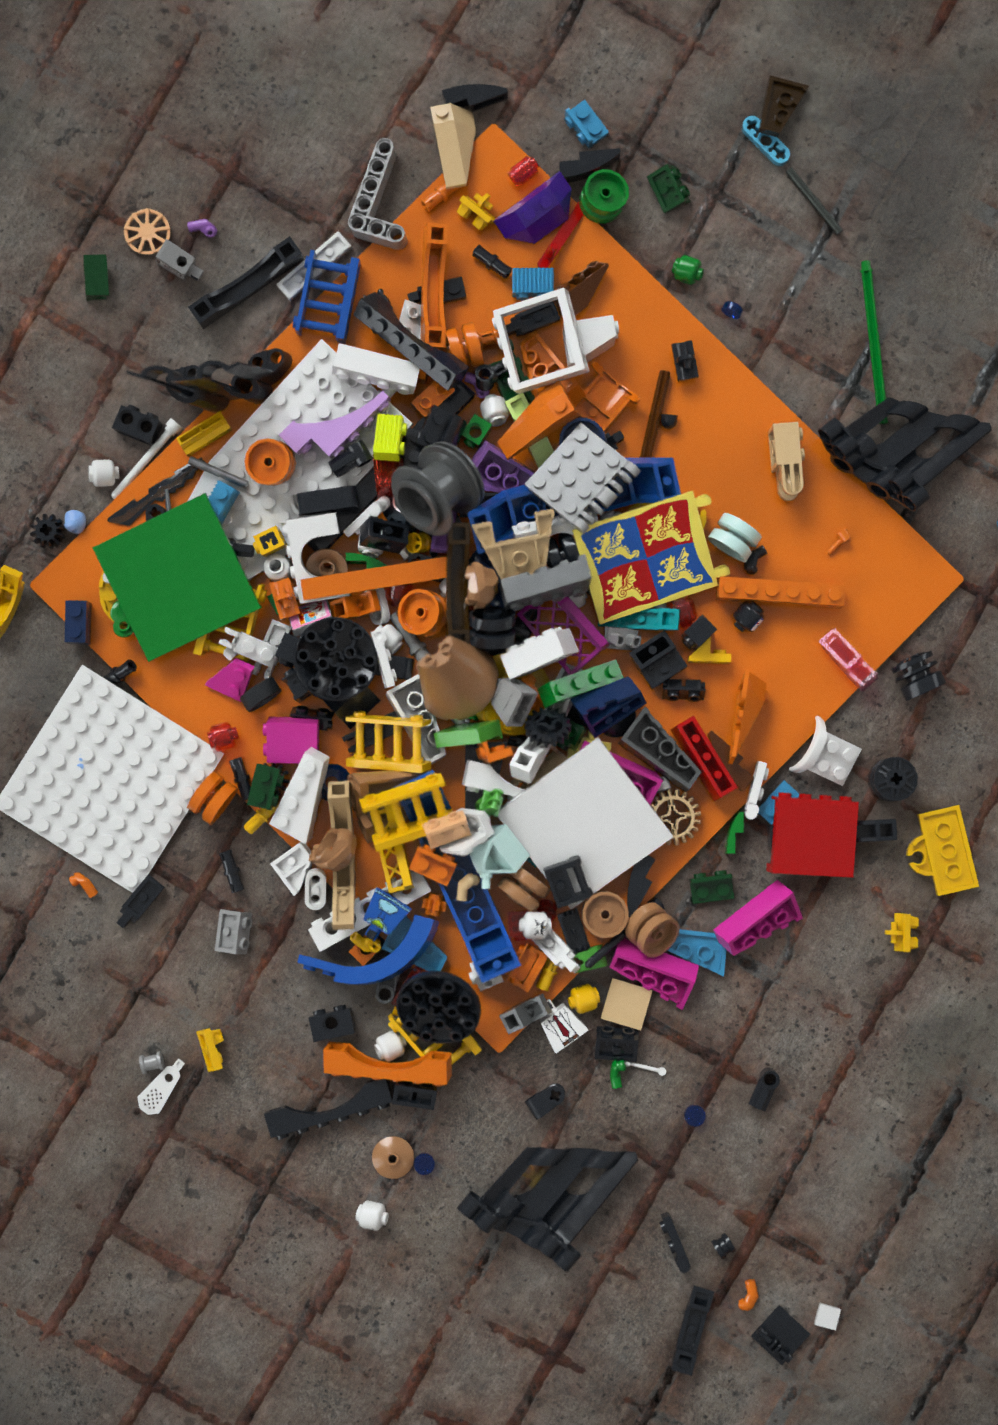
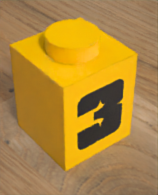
[253,526,287,557]

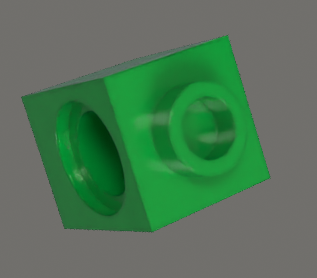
[461,414,492,449]

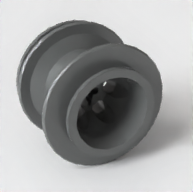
[391,442,485,536]

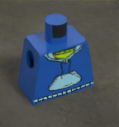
[363,887,412,941]

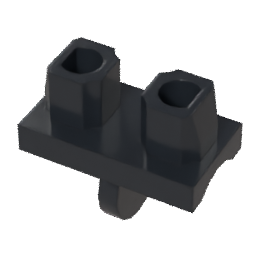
[671,340,699,381]

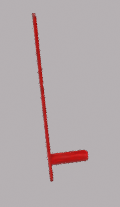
[537,202,584,268]

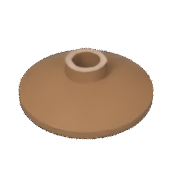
[306,549,348,576]
[372,1136,414,1179]

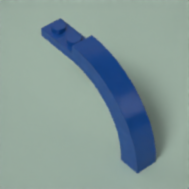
[297,915,440,985]

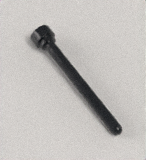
[585,897,665,968]

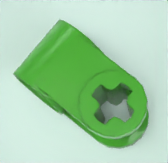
[573,944,608,973]

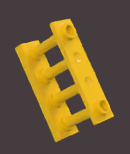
[193,584,267,663]
[345,711,431,773]
[359,773,453,852]
[388,1013,482,1065]

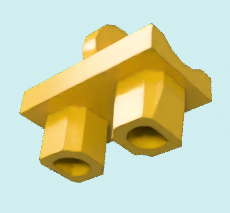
[457,193,496,231]
[885,913,919,952]

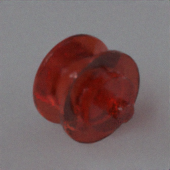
[536,899,557,921]

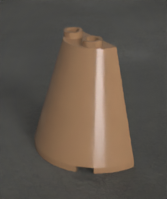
[416,635,499,721]
[347,768,432,843]

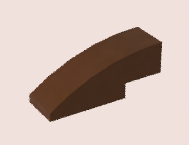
[707,730,754,791]

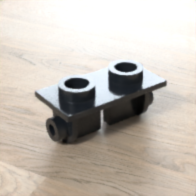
[662,679,706,702]
[290,706,334,731]

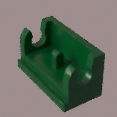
[83,254,109,301]

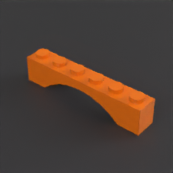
[420,222,448,351]
[716,576,845,609]
[323,1041,452,1086]

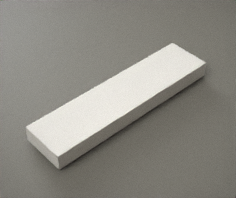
[276,231,352,301]

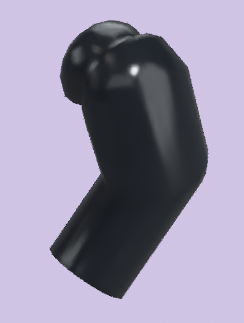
[743,545,767,575]

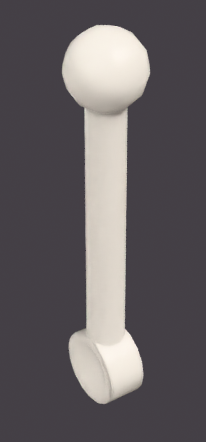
[625,1061,666,1076]

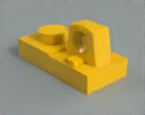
[196,1028,224,1072]

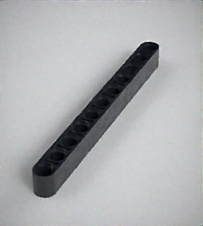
[306,381,476,552]

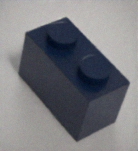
[64,600,91,645]

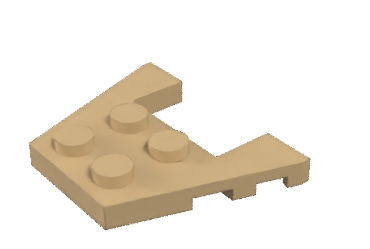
[472,509,554,579]

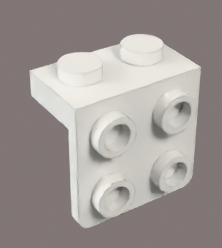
[439,808,494,856]

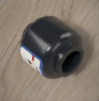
[733,601,764,632]

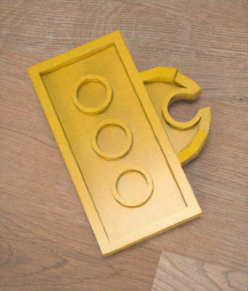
[906,805,979,896]

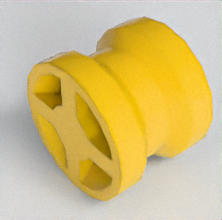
[406,532,432,553]

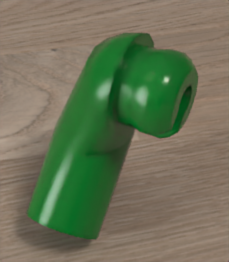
[610,1060,626,1089]

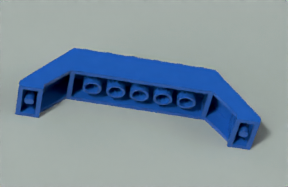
[467,458,681,554]
[394,770,521,983]

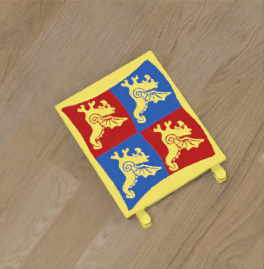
[572,491,730,624]

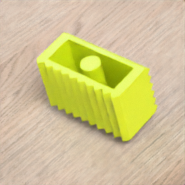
[373,414,407,462]

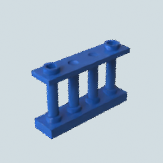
[293,250,361,344]

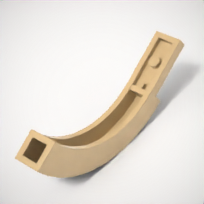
[328,781,356,930]

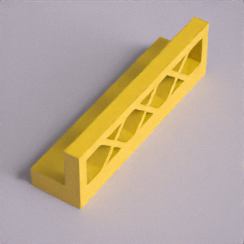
[370,804,414,894]

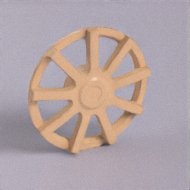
[124,208,170,255]

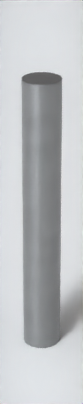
[188,456,249,488]

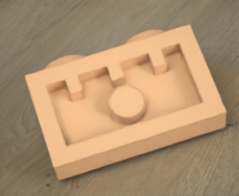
[422,810,471,849]

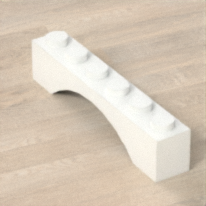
[510,664,583,784]
[462,760,525,800]

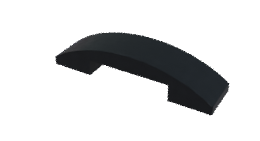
[671,1285,714,1376]

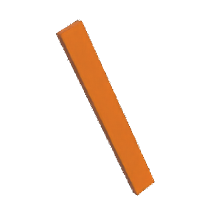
[300,556,469,600]

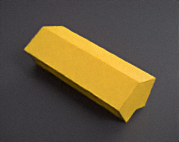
[176,411,232,457]

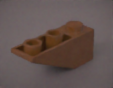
[554,261,609,316]

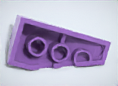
[472,439,535,493]

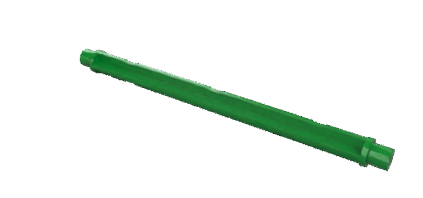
[860,260,888,425]

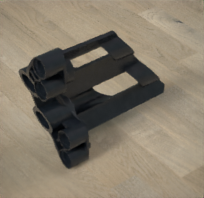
[126,348,292,413]
[818,397,992,511]
[457,1147,638,1273]

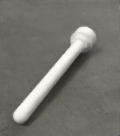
[111,418,183,499]

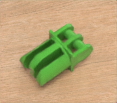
[475,789,504,817]

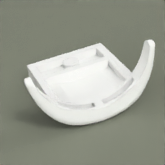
[789,716,862,786]

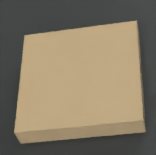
[600,978,653,1030]

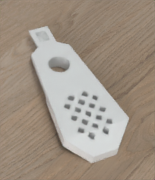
[137,1059,185,1115]

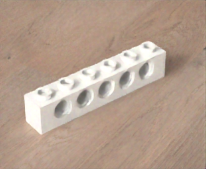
[308,870,432,952]

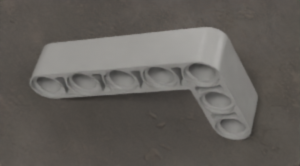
[348,138,408,250]

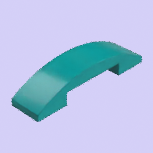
[598,608,680,631]

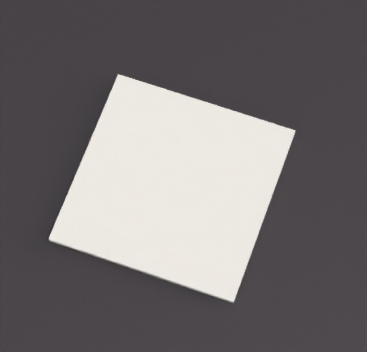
[0,665,224,893]

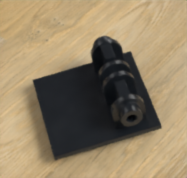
[751,1305,810,1365]

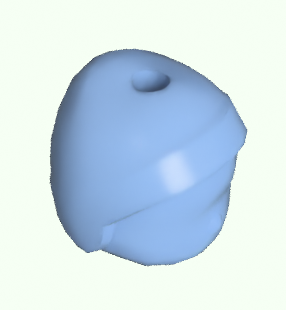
[64,510,86,534]

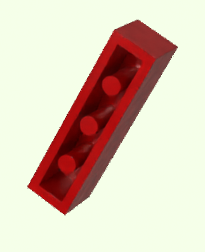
[671,715,738,801]

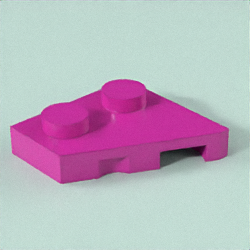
[205,658,255,702]

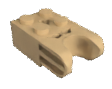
[768,422,805,501]

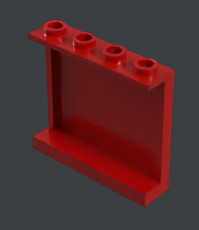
[766,792,859,878]

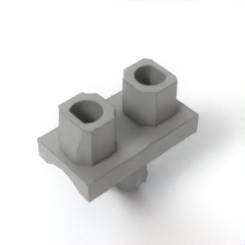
[604,626,641,651]

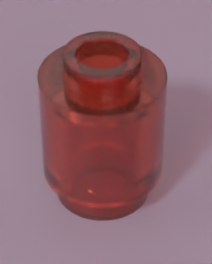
[508,156,539,186]

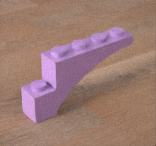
[279,391,391,459]

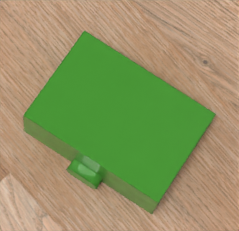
[434,720,503,748]

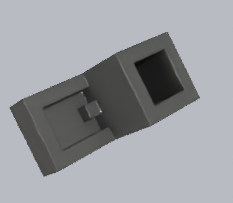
[499,993,552,1034]

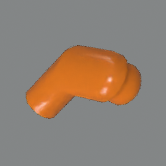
[69,872,98,898]
[738,1279,758,1311]

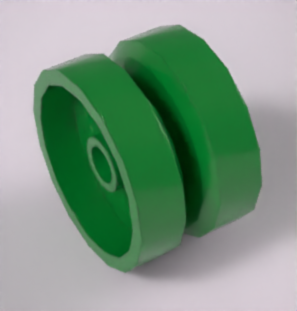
[579,169,629,224]

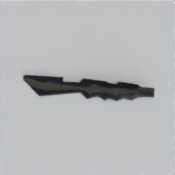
[108,457,205,526]

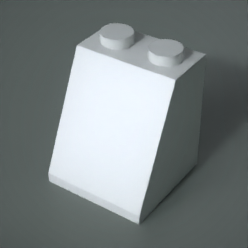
[562,315,619,367]

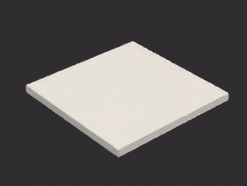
[498,737,673,909]

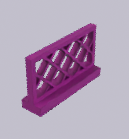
[517,596,611,675]

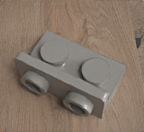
[215,909,252,954]

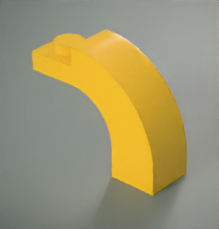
[0,565,25,638]

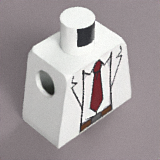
[540,999,588,1053]

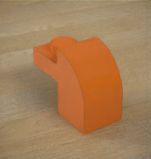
[329,590,381,620]

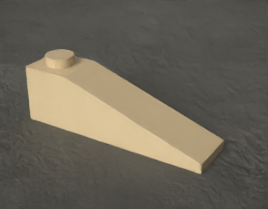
[430,103,476,190]

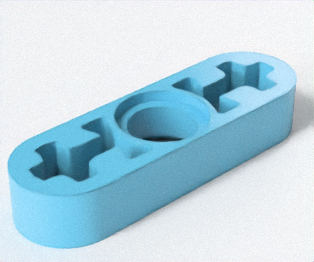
[742,116,790,166]

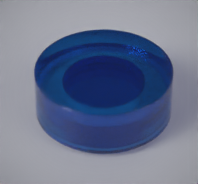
[721,301,743,319]
[684,1105,706,1127]
[414,1153,435,1175]

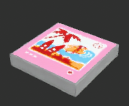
[289,600,333,637]

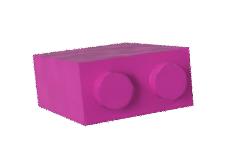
[263,717,319,764]

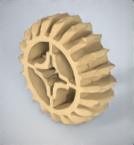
[650,789,701,845]

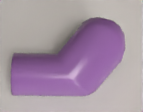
[187,219,217,238]
[464,372,489,398]

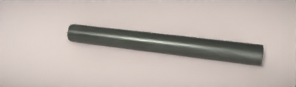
[785,167,843,235]

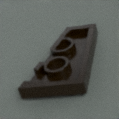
[758,75,809,137]

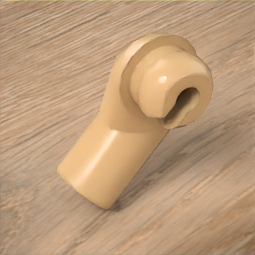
[457,873,480,901]

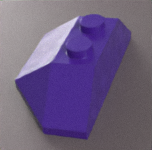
[493,171,571,244]

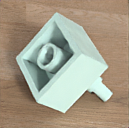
[469,824,530,889]

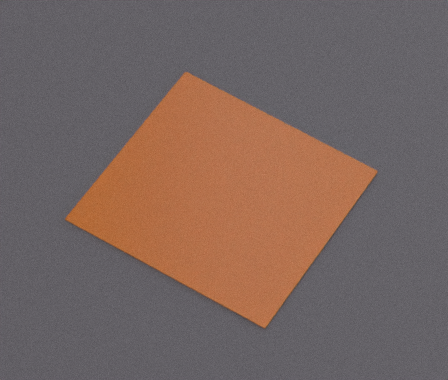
[30,124,964,1053]

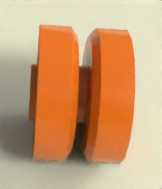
[446,322,485,369]
[244,438,296,486]
[398,589,446,638]
[187,771,238,825]

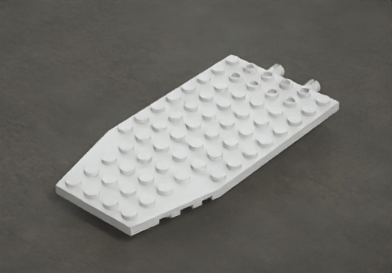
[188,339,413,581]

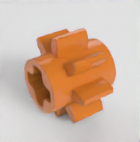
[421,893,447,917]

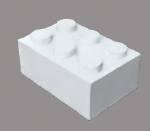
[500,627,579,679]

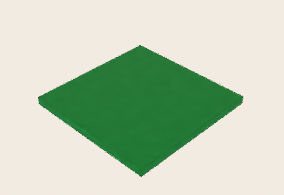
[93,493,262,662]

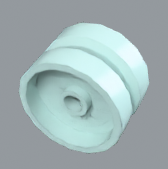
[708,513,762,562]

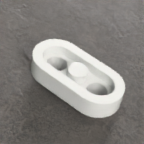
[365,588,390,625]
[305,868,327,910]

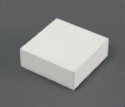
[814,1302,841,1331]

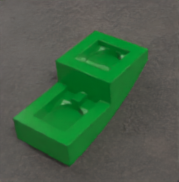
[346,553,387,569]
[725,812,744,854]

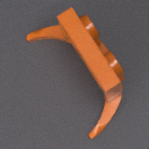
[574,360,641,432]

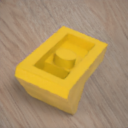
[687,637,731,664]

